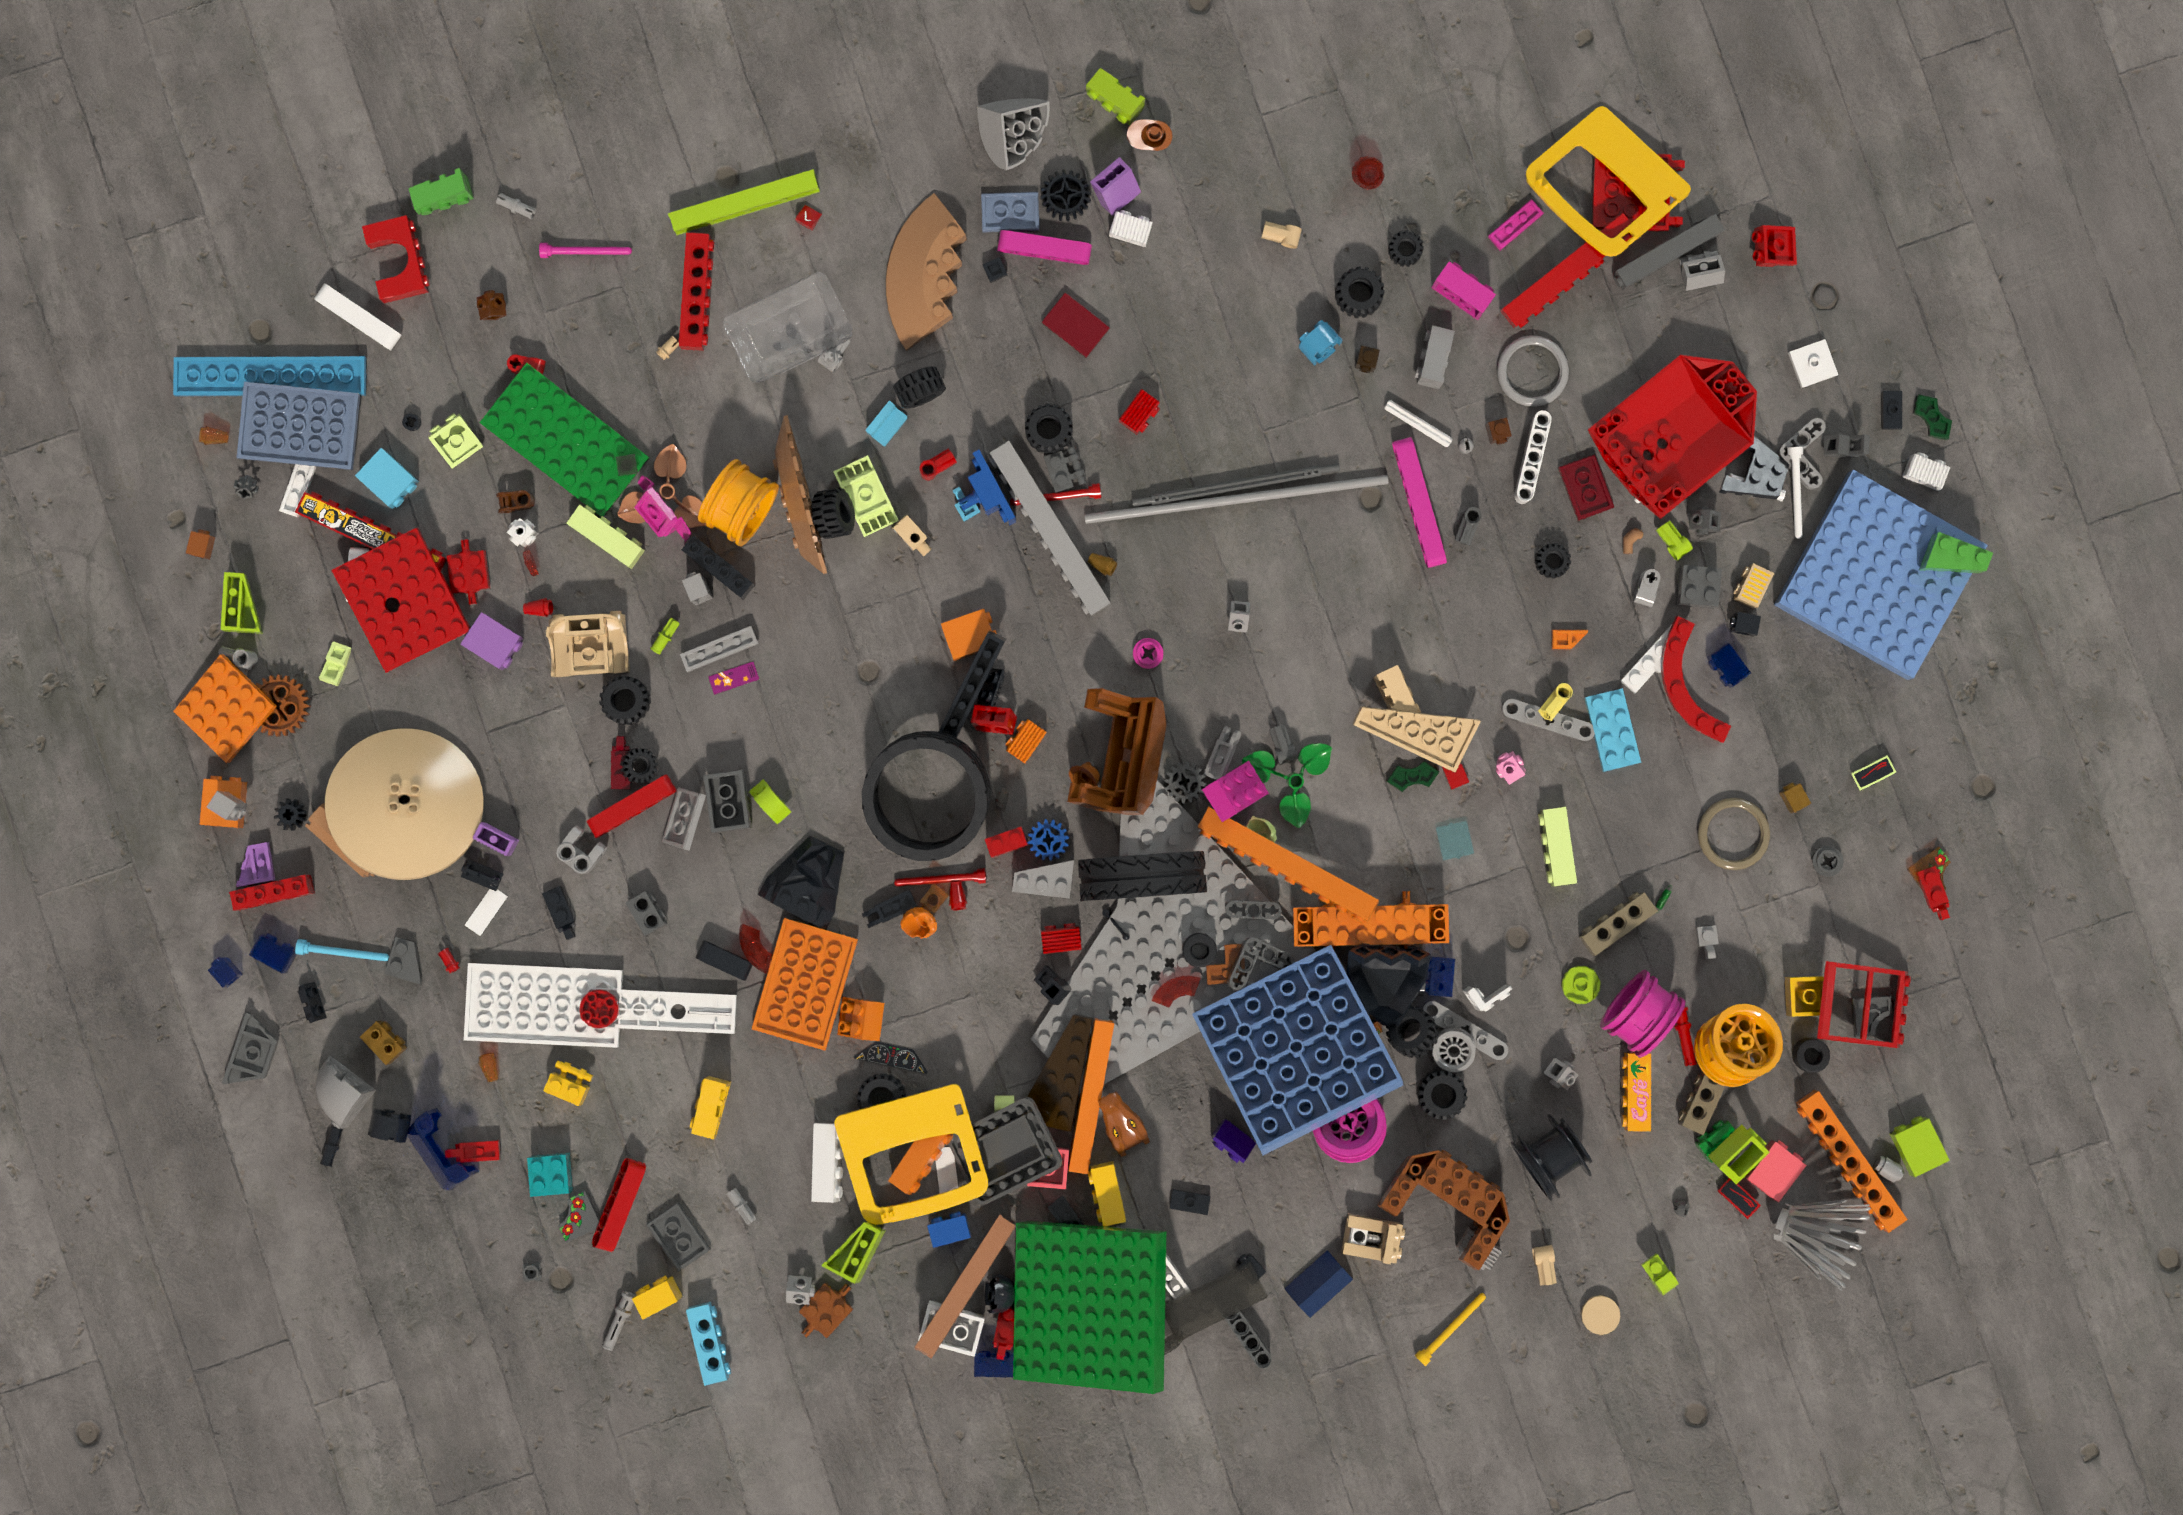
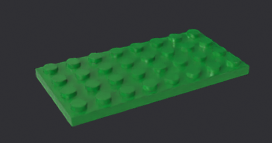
[479,363,649,517]

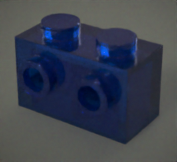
[1425,956,1455,997]
[974,1351,1014,1378]

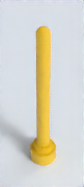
[1414,1293,1486,1367]

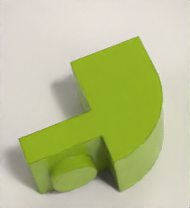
[749,779,791,824]
[1641,1253,1679,1296]

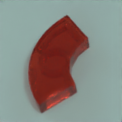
[739,924,773,974]
[1151,976,1201,1007]

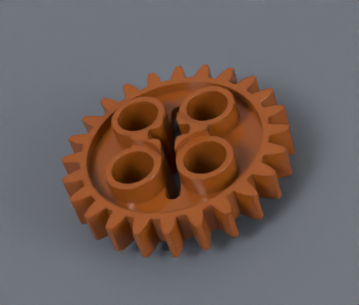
[256,674,311,737]

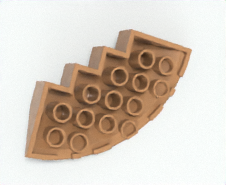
[886,193,967,351]
[773,415,827,574]

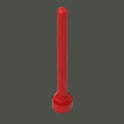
[1010,483,1101,506]
[894,868,987,886]

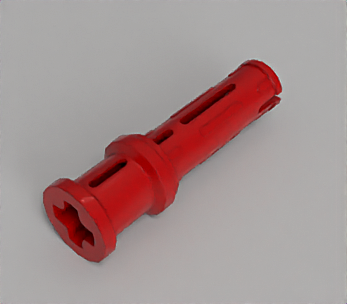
[1674,1006,1697,1066]

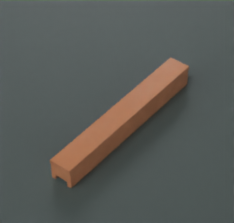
[915,1215,1015,1359]

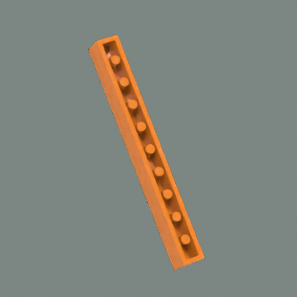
[1198,807,1379,923]

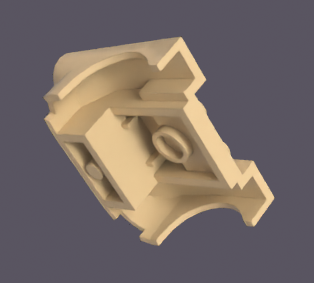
[546,611,630,677]

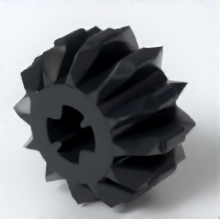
[274,798,308,831]

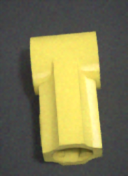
[1538,683,1573,721]

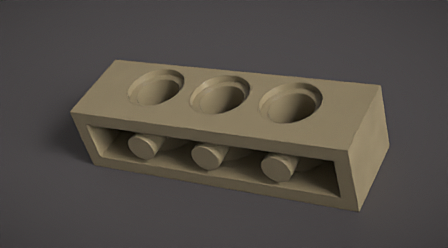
[1579,891,1658,956]
[1678,1071,1725,1135]

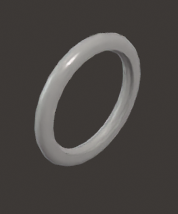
[1497,335,1569,407]

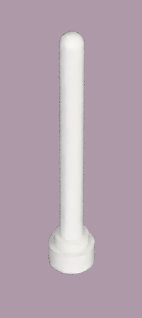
[1787,446,1803,539]

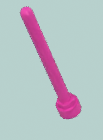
[539,243,632,258]

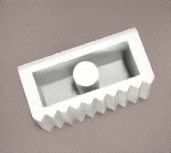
[1109,210,1152,247]
[1902,452,1950,491]

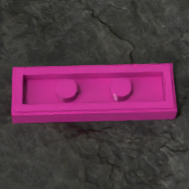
[1488,199,1544,251]

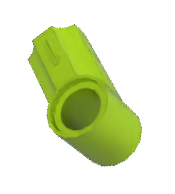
[1656,520,1693,561]

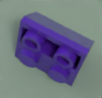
[1211,1118,1256,1163]

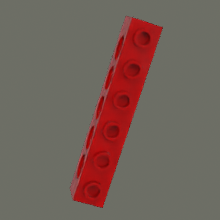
[679,232,714,351]

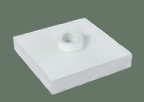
[1788,339,1838,388]

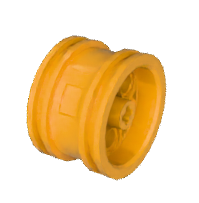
[698,459,779,547]
[1694,1004,1783,1087]

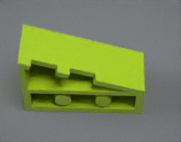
[1086,68,1145,125]
[821,1222,886,1284]

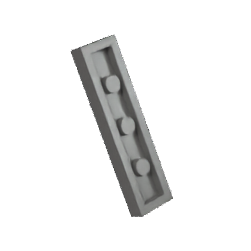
[680,626,759,672]

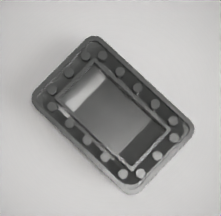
[949,1097,1062,1205]

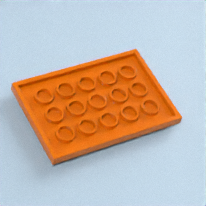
[752,918,858,1051]

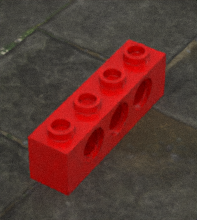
[229,875,315,911]

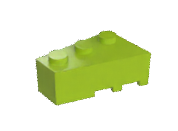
[221,572,263,634]

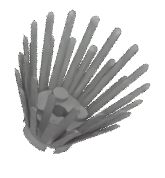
[1774,1199,1871,1291]

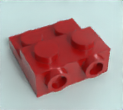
[1751,225,1797,267]

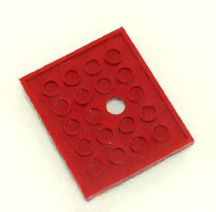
[331,527,471,673]

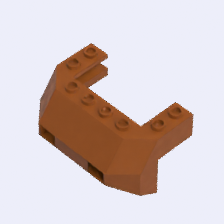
[1067,688,1167,815]

